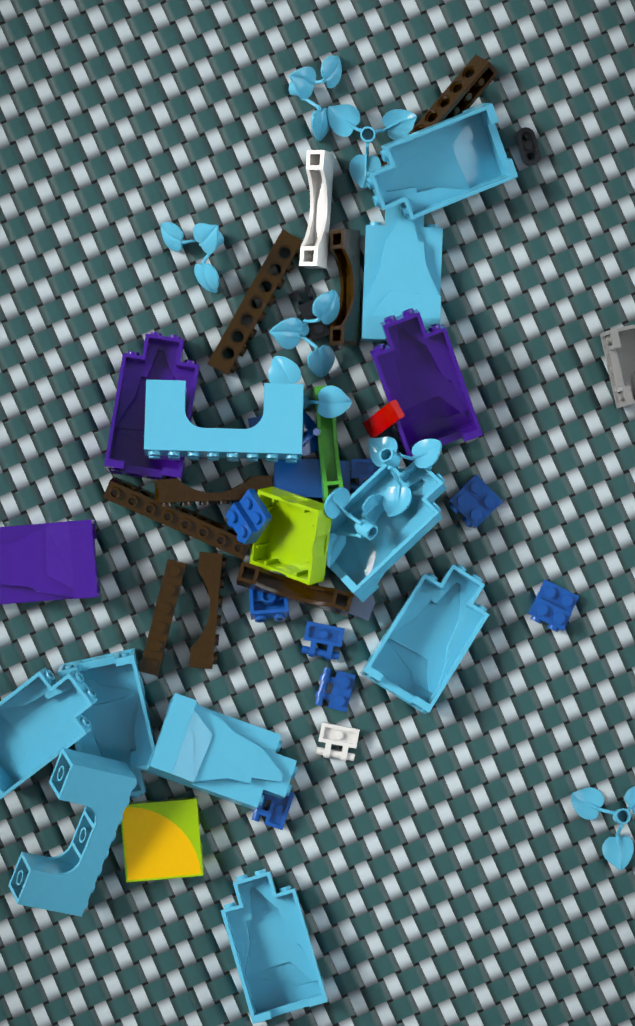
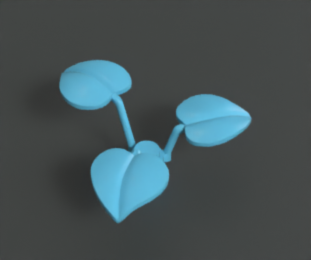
[289,55,342,142]
[327,104,417,189]
[161,222,224,293]
[269,289,340,378]
[268,356,352,418]
[369,436,442,518]
[324,487,385,568]
[571,786,635,870]

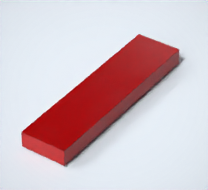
[363,399,405,438]

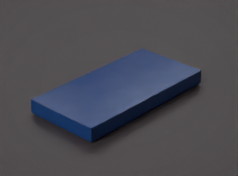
[273,459,351,499]

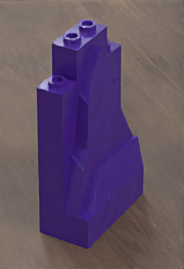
[370,308,483,462]
[104,332,200,482]
[0,520,101,604]

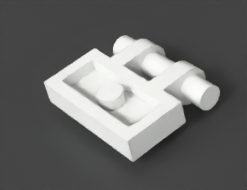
[316,722,360,762]

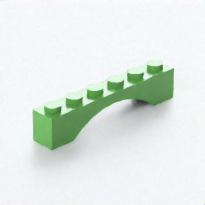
[313,385,343,504]

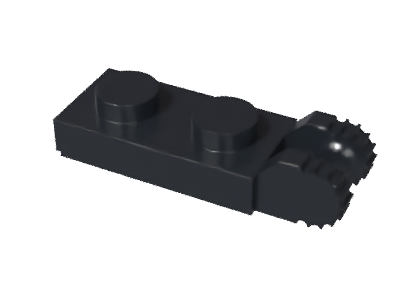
[293,286,330,342]

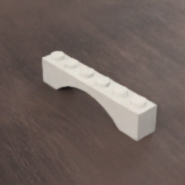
[299,150,334,269]

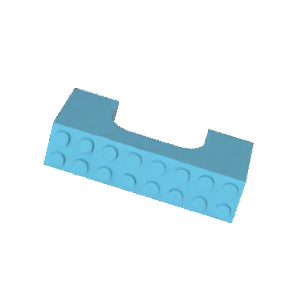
[144,380,304,463]
[8,748,137,917]

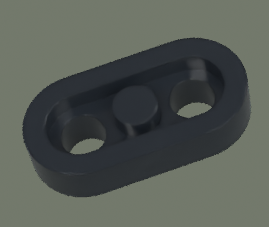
[516,127,541,166]

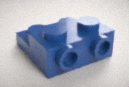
[448,474,503,528]
[225,489,273,545]
[249,576,289,623]
[528,579,579,633]

